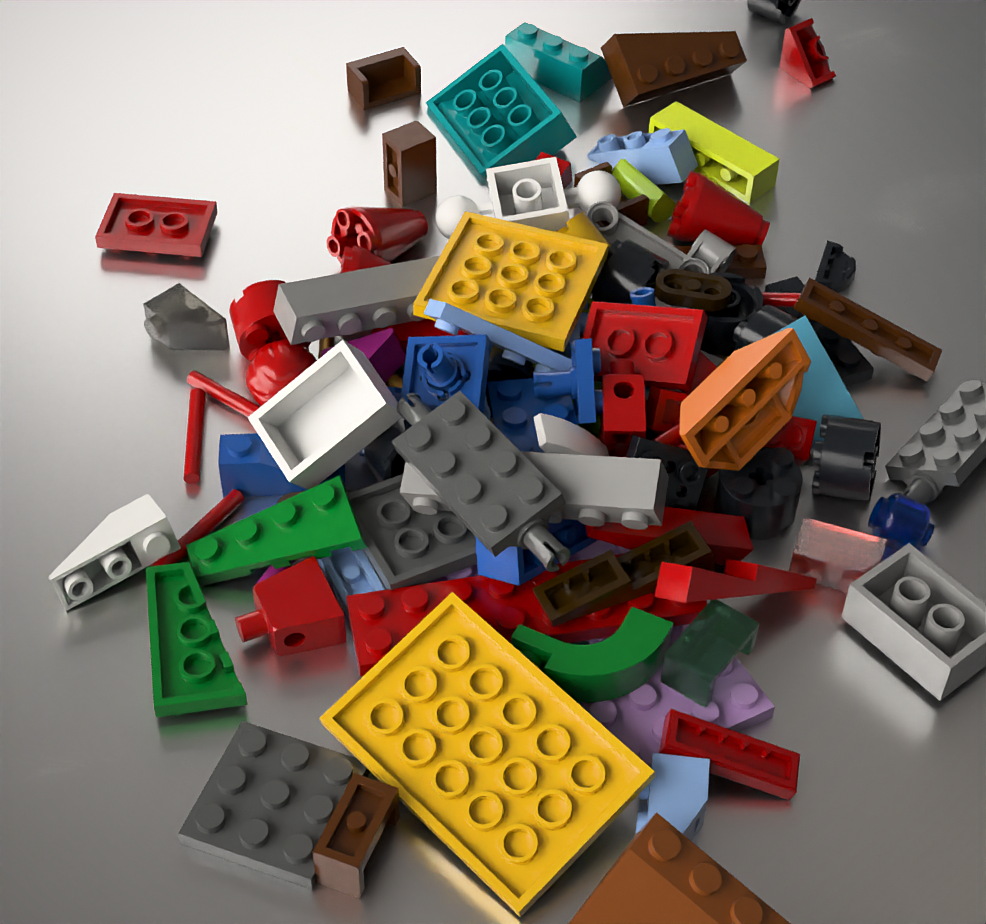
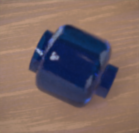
[868,493,935,551]

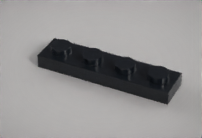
[764,276,874,387]

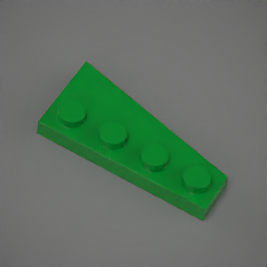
[186,476,367,586]
[146,562,248,717]

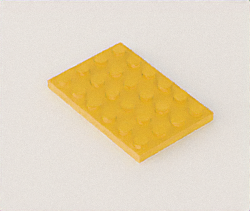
[319,592,655,917]

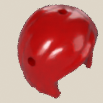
[246,339,317,406]

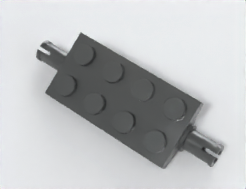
[885,380,986,520]
[392,391,570,572]

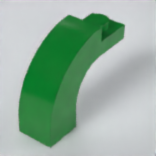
[511,607,673,703]

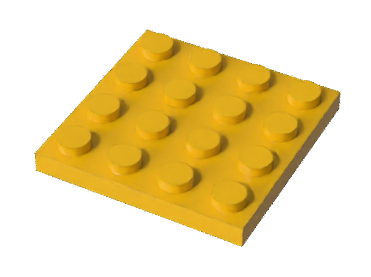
[413,211,609,352]

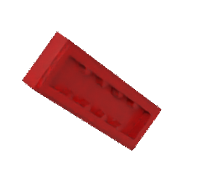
[659,709,800,800]

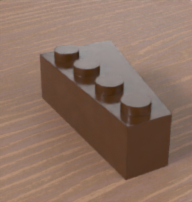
[601,31,747,107]

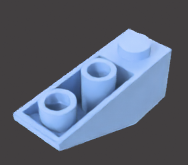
[587,128,698,185]
[635,753,710,841]

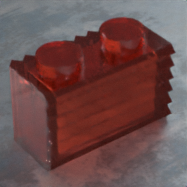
[789,517,887,594]

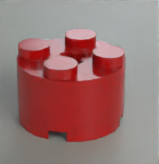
[229,280,311,362]

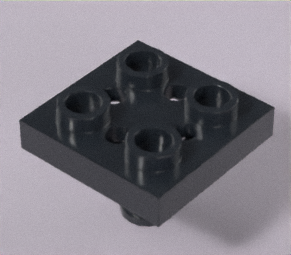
[626,434,708,511]

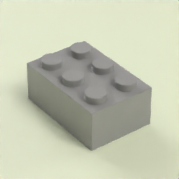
[841,543,986,701]

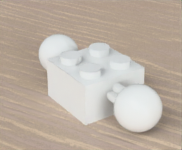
[436,157,621,239]

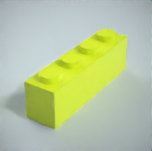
[649,101,780,204]

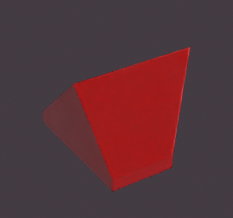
[779,18,836,88]

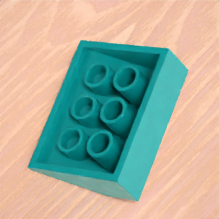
[425,43,577,178]

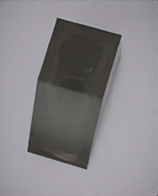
[143,283,230,350]

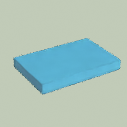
[771,315,864,449]

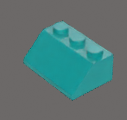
[505,22,612,103]

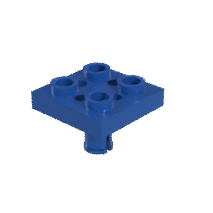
[401,334,491,419]
[533,338,603,424]

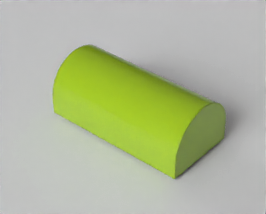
[612,158,676,223]

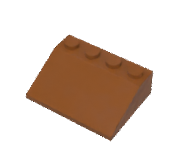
[568,812,791,924]

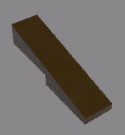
[532,521,715,627]

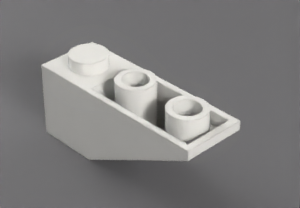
[48,494,181,611]

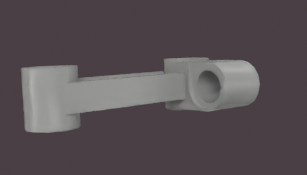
[586,202,737,274]

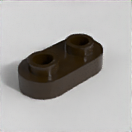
[655,269,732,312]

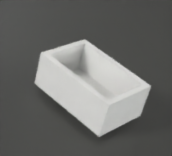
[248,340,402,489]

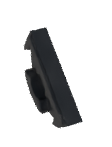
[815,240,856,293]

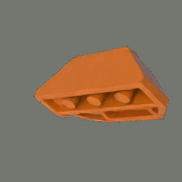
[679,328,811,471]

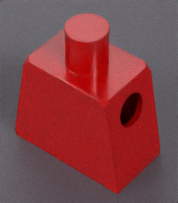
[600,359,646,457]
[235,556,347,656]

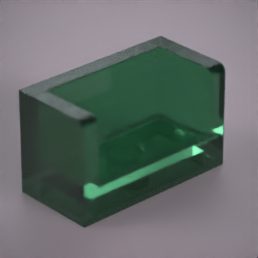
[660,599,760,708]

